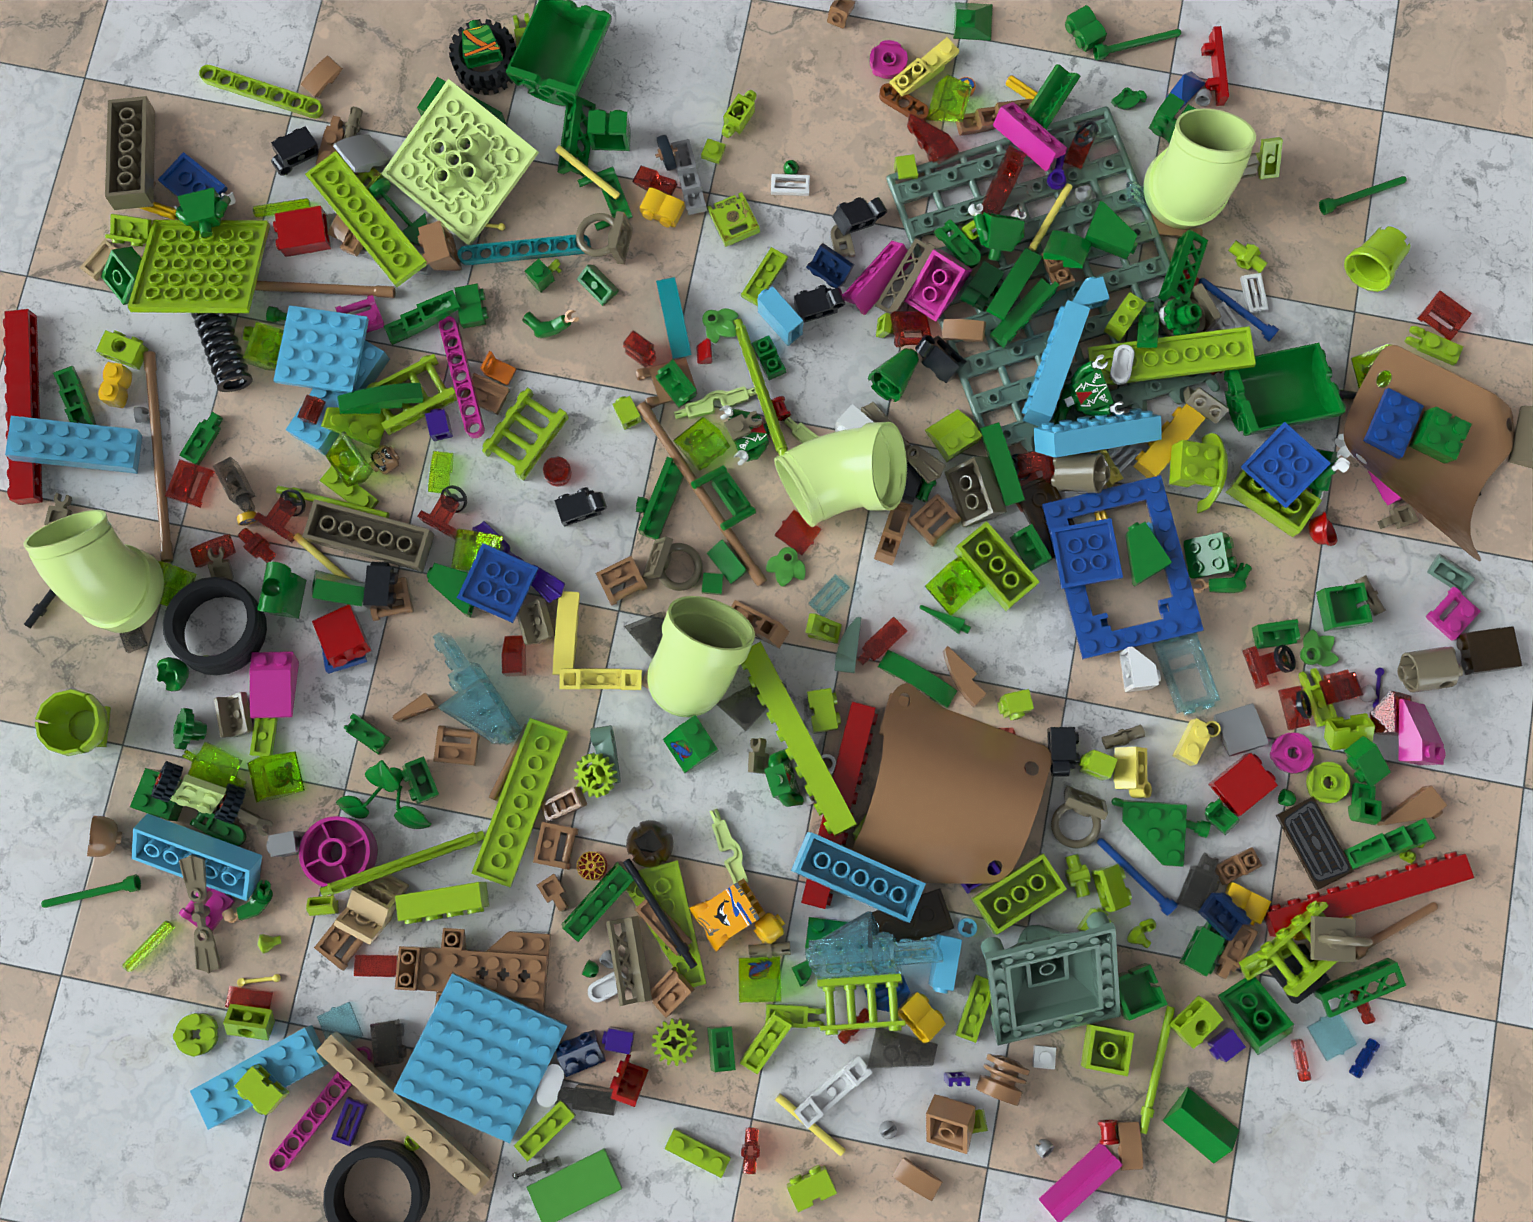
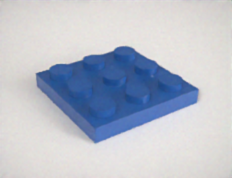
[1240,422,1331,508]
[1050,518,1123,589]
[457,543,539,623]

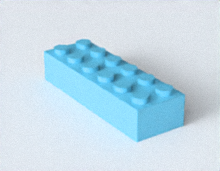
[1022,300,1090,427]
[285,340,390,455]
[1034,408,1162,458]
[5,416,143,474]
[132,813,262,901]
[791,832,926,923]
[190,1025,329,1130]

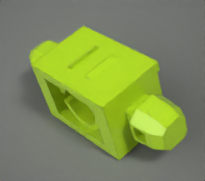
[722,90,757,138]

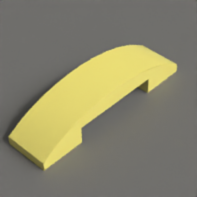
[559,668,642,690]

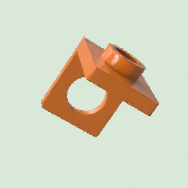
[480,351,517,386]

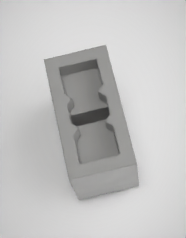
[266,831,306,857]

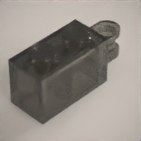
[213,457,255,512]
[1177,852,1220,914]
[557,1084,618,1116]

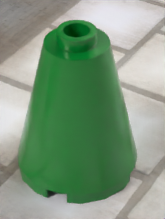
[868,348,919,402]

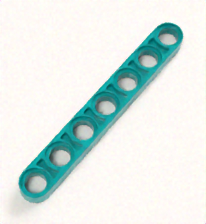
[457,235,591,265]

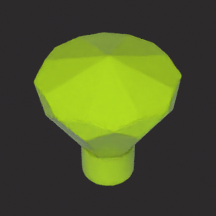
[1127,926,1151,948]
[257,934,282,954]

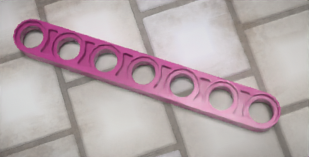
[439,316,485,438]
[269,1046,373,1172]

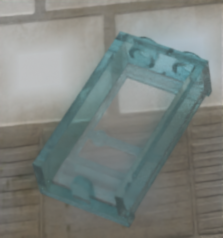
[1152,633,1220,716]

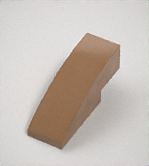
[874,502,913,566]
[943,646,987,707]

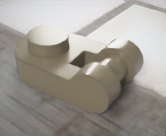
[830,225,855,258]

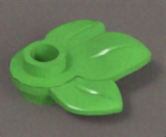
[702,308,739,344]
[766,547,806,587]
[1300,629,1339,667]

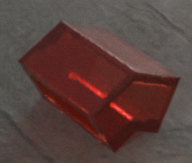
[297,395,326,425]

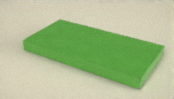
[527,1148,622,1222]

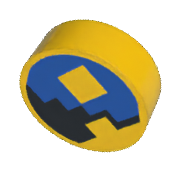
[236,511,258,526]

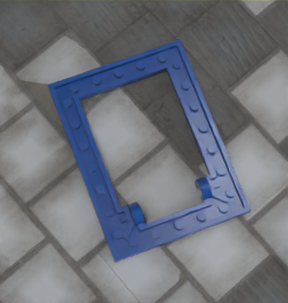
[1042,475,1204,660]

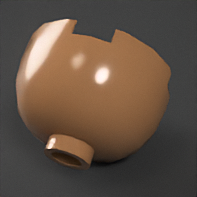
[87,816,122,857]

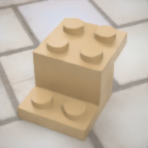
[334,866,409,945]

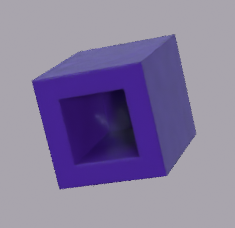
[425,409,453,441]
[602,1026,635,1054]
[1207,1027,1246,1062]

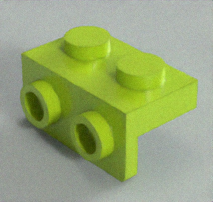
[105,214,152,247]

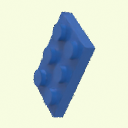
[158,152,228,196]
[1363,388,1424,459]

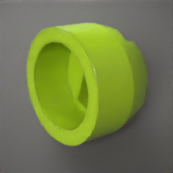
[404,1135,421,1151]

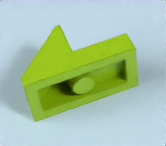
[1256,137,1283,179]
[805,613,842,644]

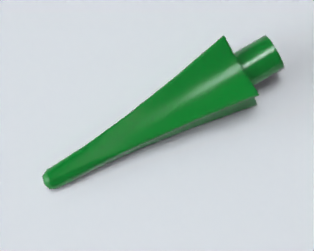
[919,605,971,634]

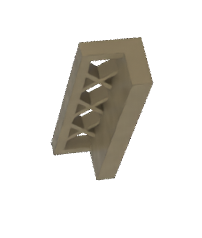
[875,238,936,318]
[606,916,652,1006]

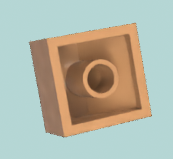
[418,220,462,271]
[926,1094,975,1154]

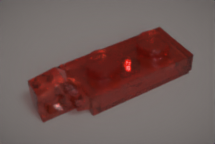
[857,617,907,665]

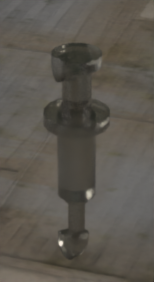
[512,1156,562,1179]

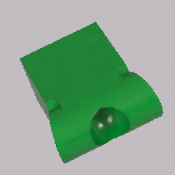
[257,562,307,619]

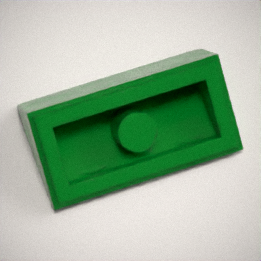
[576,265,619,306]
[707,540,747,584]

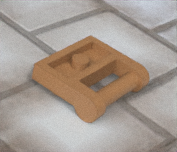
[908,493,962,547]
[595,556,647,606]
[370,577,414,621]
[433,725,480,766]
[533,822,579,870]
[314,923,364,971]

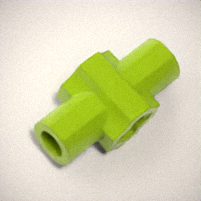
[1228,240,1268,273]
[1065,854,1091,898]

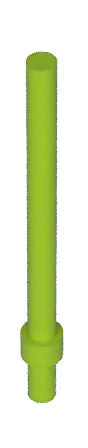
[276,485,390,519]
[1140,1006,1175,1134]

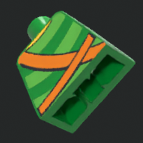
[462,20,503,69]

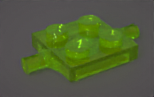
[182,742,247,788]

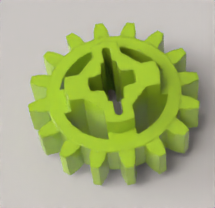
[574,752,617,798]
[652,1018,698,1066]

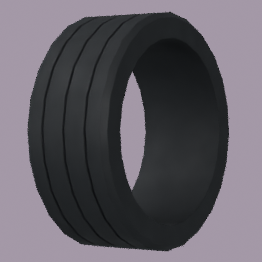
[163,577,267,675]
[323,1140,430,1222]

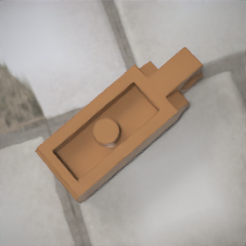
[316,116,345,165]
[1215,925,1258,979]

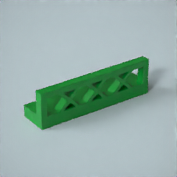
[1026,64,1081,130]
[557,96,596,177]
[1158,229,1209,302]
[990,278,1059,348]
[638,457,684,540]
[561,861,634,942]
[1314,958,1406,1018]

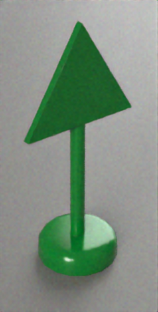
[368,178,427,246]

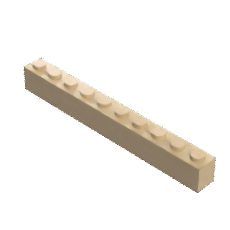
[316,1031,493,1196]

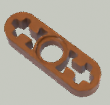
[879,83,929,123]

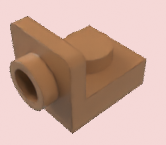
[827,0,856,29]

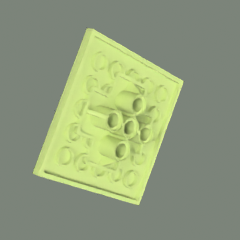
[381,79,539,245]

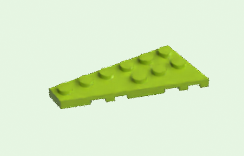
[626,860,707,987]

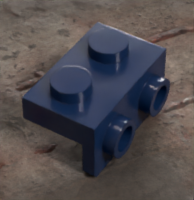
[806,243,855,288]
[1198,892,1252,941]
[556,1030,606,1077]

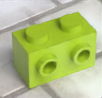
[997,689,1034,721]

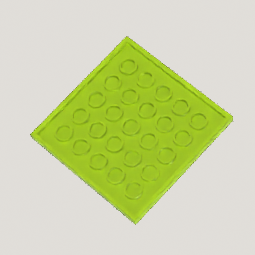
[128,220,270,313]

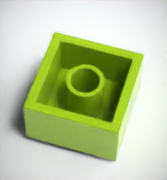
[1081,1024,1134,1076]

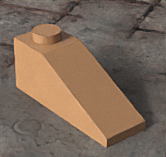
[731,600,790,649]
[1377,785,1448,826]

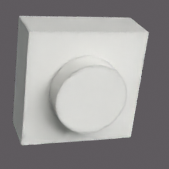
[1032,1045,1056,1069]

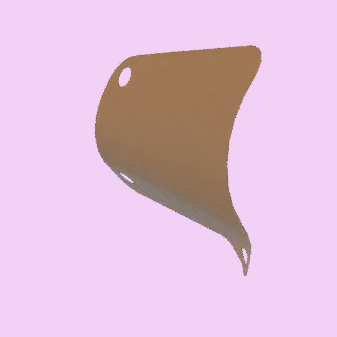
[1343,345,1514,561]
[851,683,1051,884]

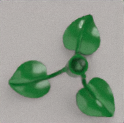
[336,760,432,829]

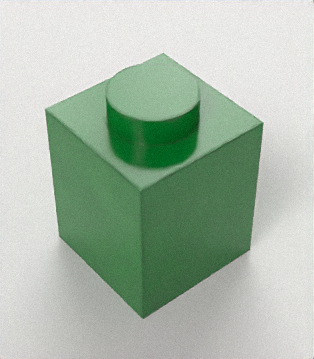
[524,258,555,293]

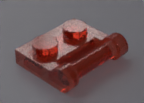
[1417,290,1472,341]
[890,311,932,347]
[165,459,215,508]

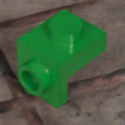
[1205,799,1240,835]

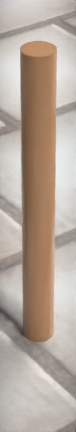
[489,724,527,801]

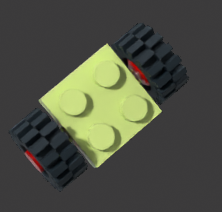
[151,761,246,824]

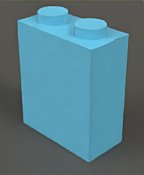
[757,286,803,346]
[928,934,962,994]

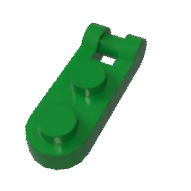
[934,219,981,268]
[190,810,247,846]

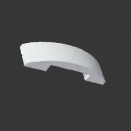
[794,1056,872,1129]

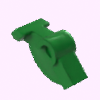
[1111,87,1147,110]

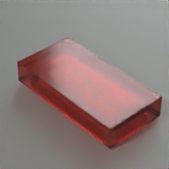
[354,955,398,977]

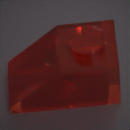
[502,635,526,676]

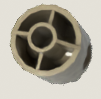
[1051,453,1110,493]
[1397,647,1463,693]

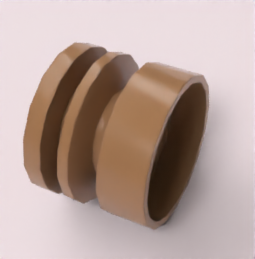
[976,1054,1030,1106]

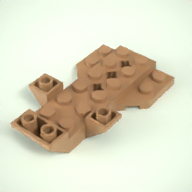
[395,928,551,1014]

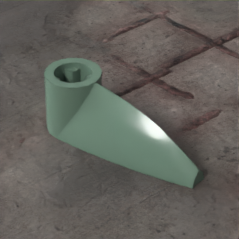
[834,617,861,673]
[590,725,621,783]

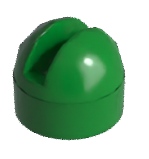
[783,160,799,175]
[635,496,649,513]
[1278,789,1296,807]
[581,959,599,978]

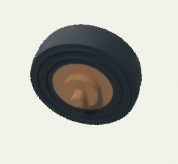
[655,135,678,171]

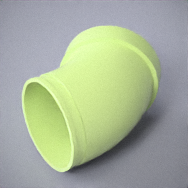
[1144,109,1256,229]
[774,422,907,527]
[24,510,164,633]
[647,596,755,717]

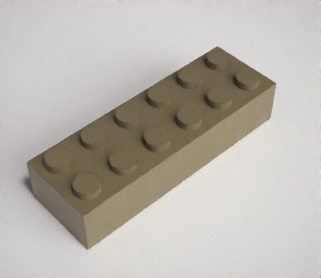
[105,96,155,210]
[302,499,435,572]

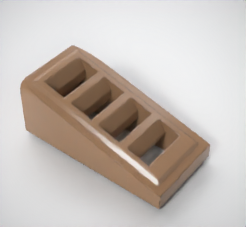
[392,693,438,722]
[541,787,587,823]

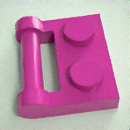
[335,295,384,333]
[1426,587,1481,641]
[179,887,236,931]

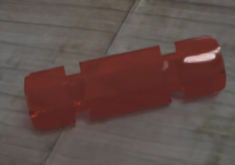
[1350,987,1376,1024]
[838,1008,869,1044]
[1290,1038,1311,1082]

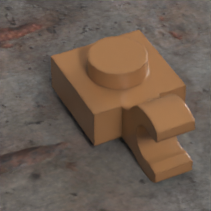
[537,874,569,912]

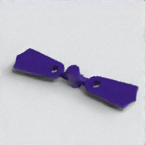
[469,521,565,603]

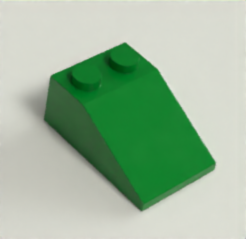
[1218,977,1294,1055]

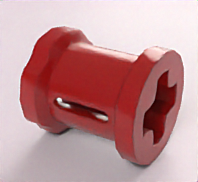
[771,396,791,421]
[1098,1120,1119,1145]

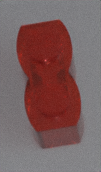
[623,330,656,368]
[1319,669,1364,705]

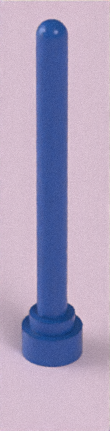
[1199,278,1280,342]
[1097,838,1178,916]

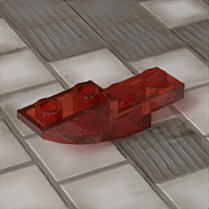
[980,145,1026,214]

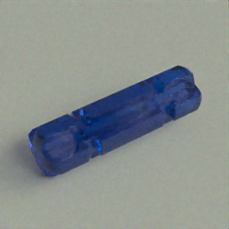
[1349,1038,1380,1078]

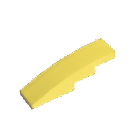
[552,591,580,675]

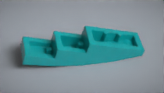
[656,277,692,359]

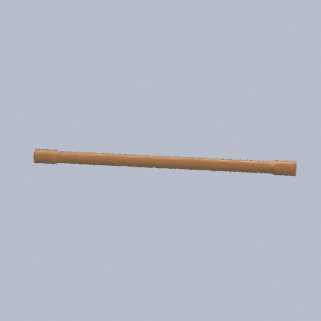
[255,281,396,298]
[143,351,174,562]
[636,401,767,587]

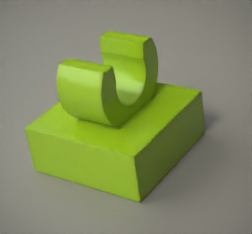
[876,313,900,338]

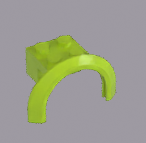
[1169,433,1228,513]

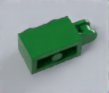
[1179,921,1225,977]

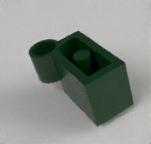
[960,261,1005,311]

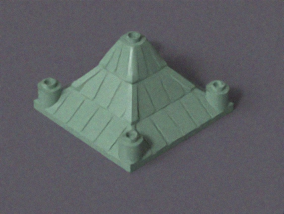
[981,912,1121,1046]

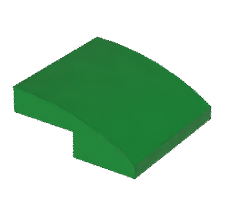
[1043,230,1092,269]

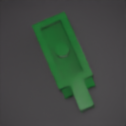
[1137,302,1159,348]
[179,412,223,466]

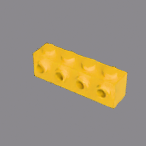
[1133,404,1205,478]

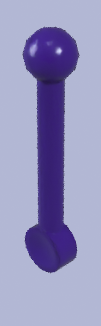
[1372,668,1384,709]

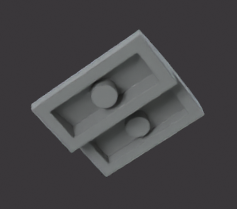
[333,134,390,172]
[1213,703,1268,757]

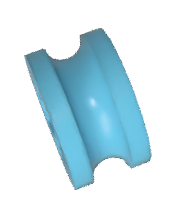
[957,918,977,937]

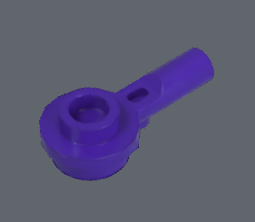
[1047,154,1066,190]

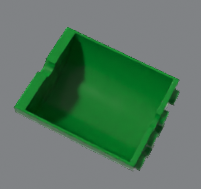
[506,0,612,106]
[1224,343,1346,436]

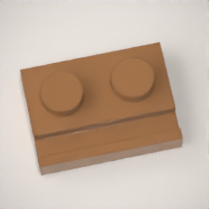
[462,373,510,415]
[650,967,695,1018]

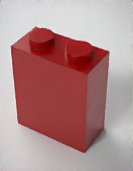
[273,205,331,257]
[312,604,372,668]
[1208,753,1278,816]

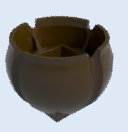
[626,820,674,868]

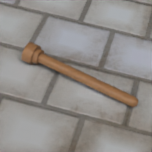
[1356,902,1438,960]

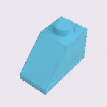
[1072,276,1110,309]

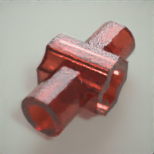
[238,528,276,563]
[741,1127,760,1174]

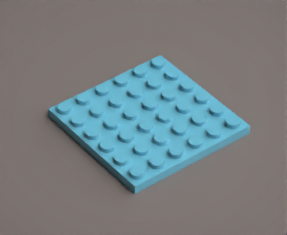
[393,972,567,1144]

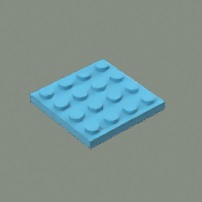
[273,305,369,393]

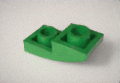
[751,335,786,380]

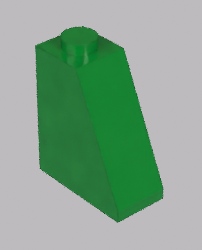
[1084,201,1138,260]
[1125,522,1172,587]
[427,563,475,618]
[311,570,365,607]

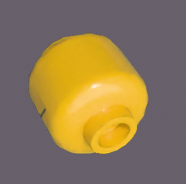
[753,912,785,944]

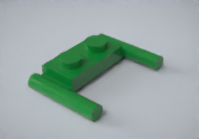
[577,166,633,231]
[691,465,756,531]

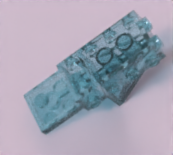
[433,632,522,745]
[805,911,943,980]

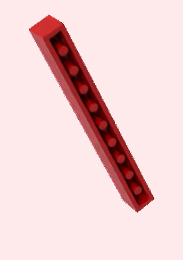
[3,309,43,505]
[801,702,878,909]
[1264,851,1474,937]

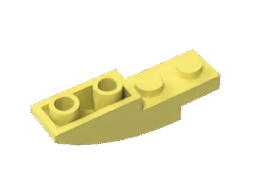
[890,37,959,97]

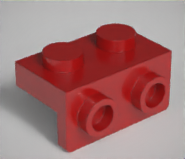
[610,1054,649,1107]

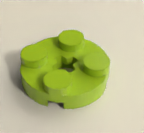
[1306,762,1350,803]
[173,1013,218,1057]

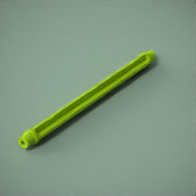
[734,319,788,456]
[319,831,485,897]

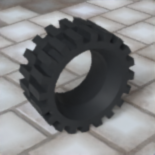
[449,19,517,95]

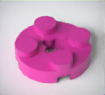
[869,40,908,79]
[1270,732,1314,774]

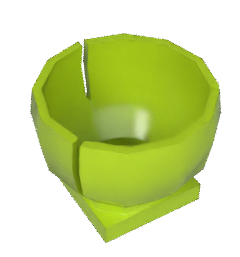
[35,689,111,756]

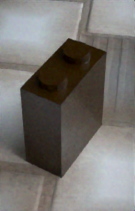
[1457,626,1522,675]

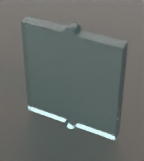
[317,1002,363,1043]
[1307,1014,1357,1061]

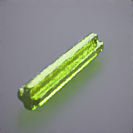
[253,198,311,217]
[122,921,175,972]

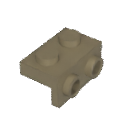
[1183,386,1229,424]
[517,598,555,645]
[214,692,253,738]

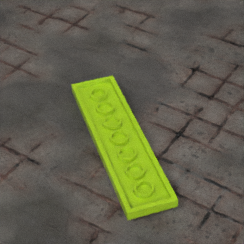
[305,151,427,287]
[1087,326,1256,385]
[471,718,569,887]

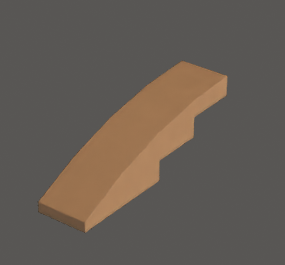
[955,99,1032,136]

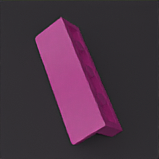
[993,102,1068,171]
[843,240,912,315]
[1039,1143,1122,1222]

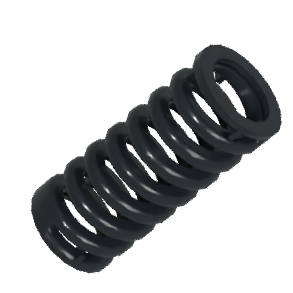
[191,313,253,392]

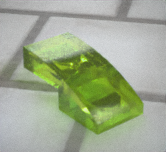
[428,451,454,494]

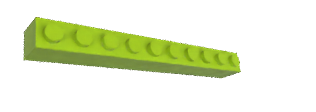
[741,641,857,837]

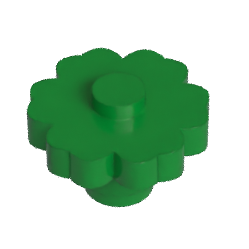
[1164,296,1202,336]
[173,708,207,750]

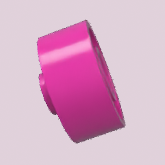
[299,816,378,887]

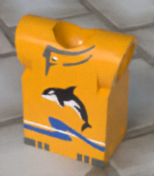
[689,878,766,952]

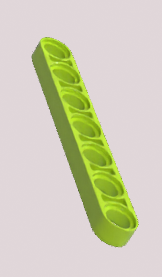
[199,65,324,119]

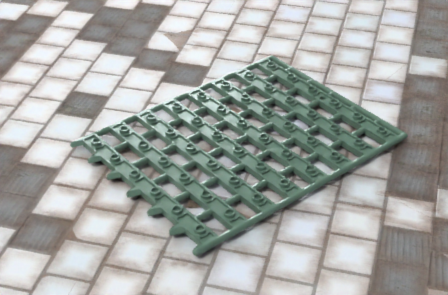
[886,106,1220,453]

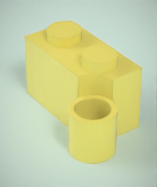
[1172,718,1221,766]
[1113,747,1152,798]

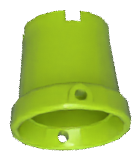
[1344,226,1411,292]

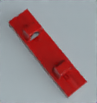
[1201,26,1229,106]

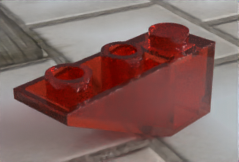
[907,114,959,169]

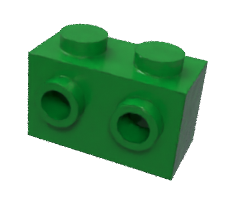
[1344,736,1391,787]
[401,756,439,805]

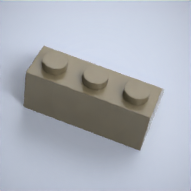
[1508,406,1533,469]
[945,456,1007,527]

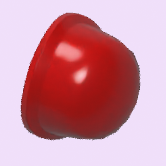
[1308,511,1338,546]

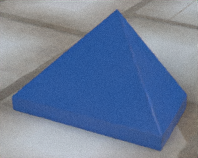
[1166,71,1205,110]
[864,975,910,1012]

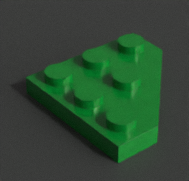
[1122,800,1187,867]

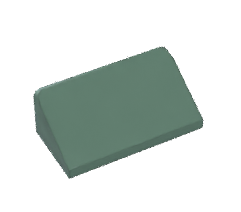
[1427,554,1475,594]

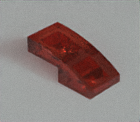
[632,165,677,196]
[190,534,236,568]
[225,985,273,1009]

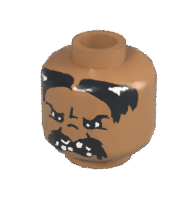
[369,445,400,474]

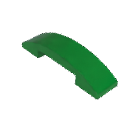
[878,650,957,708]

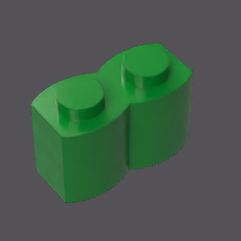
[1065,5,1107,52]
[454,283,489,329]

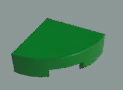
[791,958,812,987]

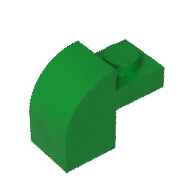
[1348,782,1382,825]

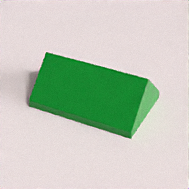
[1162,1087,1239,1164]

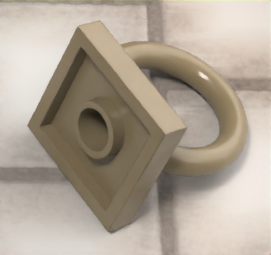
[576,211,633,265]
[1159,283,1222,337]
[642,536,702,591]
[1051,785,1108,848]
[1311,916,1373,962]

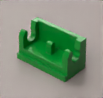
[655,360,697,408]
[1010,524,1052,571]
[1252,619,1300,649]
[344,713,391,755]
[707,1025,736,1073]

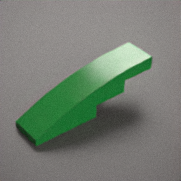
[986,247,1042,320]
[384,290,460,345]
[53,366,96,425]
[337,383,423,414]
[980,422,1025,506]
[1344,818,1436,870]

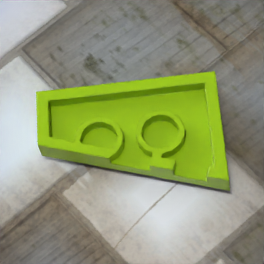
[321,407,386,448]

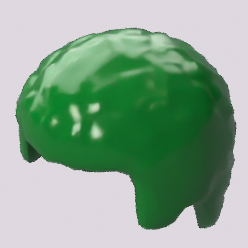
[157,657,189,692]

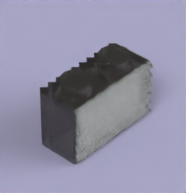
[370,1019,407,1067]

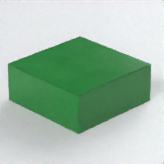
[702,572,724,595]

